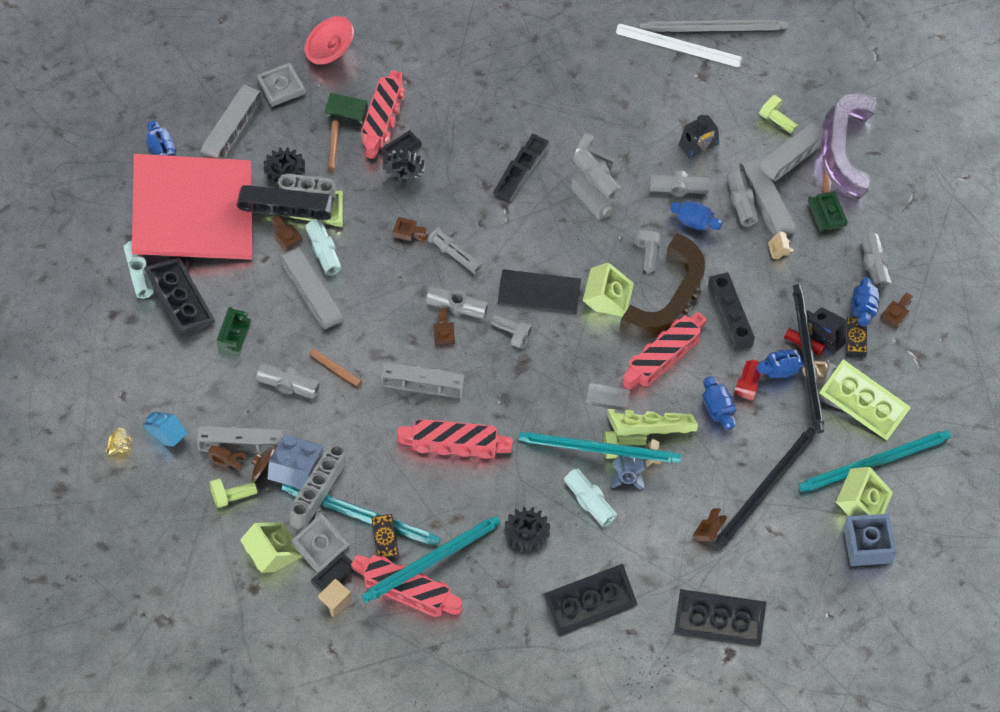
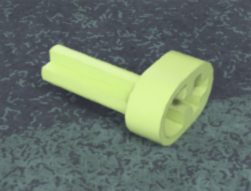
[759,95,798,133]
[603,431,647,459]
[209,478,257,508]

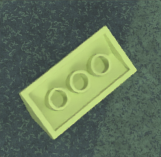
[819,360,911,441]

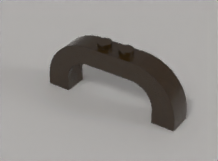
[620,233,705,338]

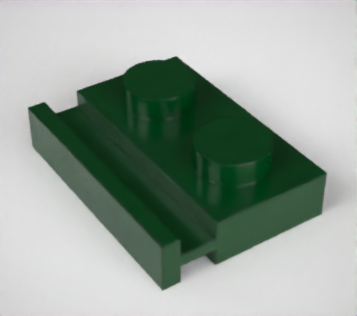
[807,191,848,232]

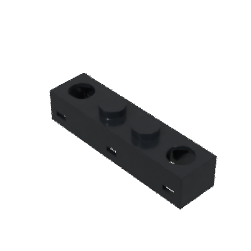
[708,272,755,350]

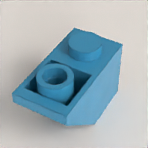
[142,411,188,447]

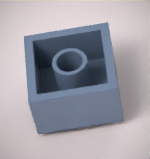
[268,434,323,489]
[843,514,897,566]

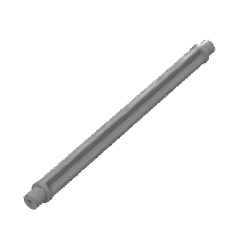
[639,19,788,32]

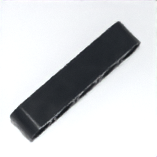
[236,185,335,220]

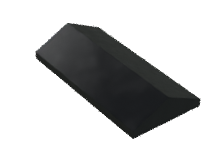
[144,258,215,333]
[498,269,581,314]
[543,564,637,635]
[674,589,767,645]

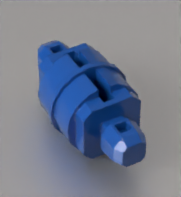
[146,120,177,156]
[670,201,723,231]
[851,277,879,327]
[756,349,804,378]
[702,376,737,430]

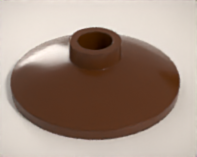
[251,446,276,482]

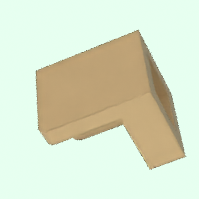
[318,579,352,618]

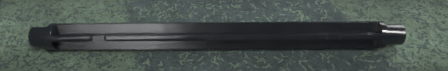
[792,284,824,434]
[713,427,816,550]

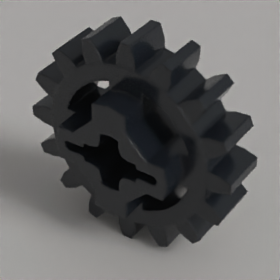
[263,147,305,184]
[382,149,425,180]
[504,507,550,552]

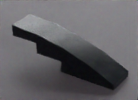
[493,133,550,202]

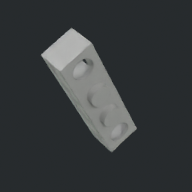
[381,362,465,398]
[197,426,283,453]

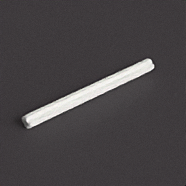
[616,23,742,67]

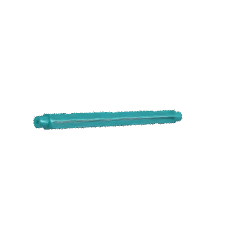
[798,430,951,492]
[519,431,682,464]
[282,484,441,546]
[361,516,501,603]

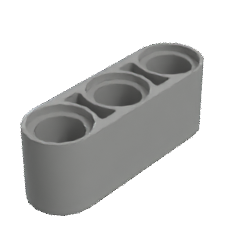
[279,174,336,199]

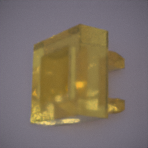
[106,427,132,455]

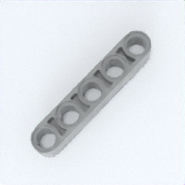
[201,85,263,159]
[759,123,829,181]
[739,157,796,237]
[280,247,343,330]
[289,442,347,529]

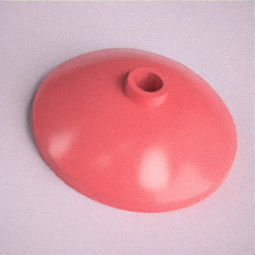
[304,16,354,65]

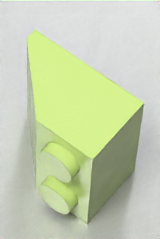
[583,262,634,317]
[836,467,893,516]
[240,522,303,573]

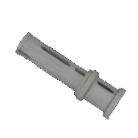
[428,227,482,275]

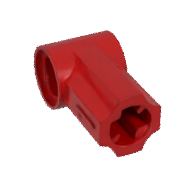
[734,359,761,401]

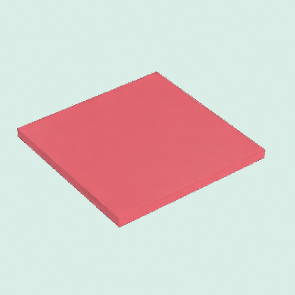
[132,154,252,260]

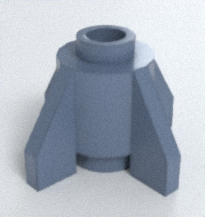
[611,456,646,490]

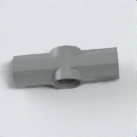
[573,149,622,200]
[727,169,758,227]
[649,171,709,197]
[861,232,891,291]
[426,286,489,319]
[256,363,320,399]

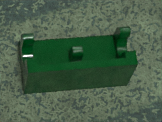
[325,93,368,123]
[217,307,251,355]

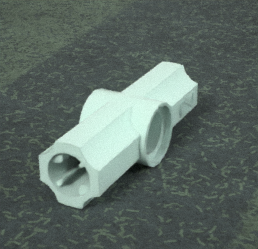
[306,219,341,276]
[123,241,153,299]
[564,469,617,527]

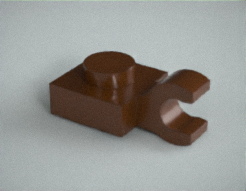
[271,215,302,251]
[392,217,429,242]
[881,292,913,328]
[434,308,455,345]
[208,445,247,470]
[693,508,727,542]

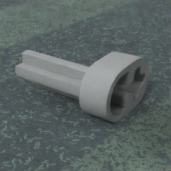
[575,133,615,168]
[634,230,662,273]
[491,314,533,349]

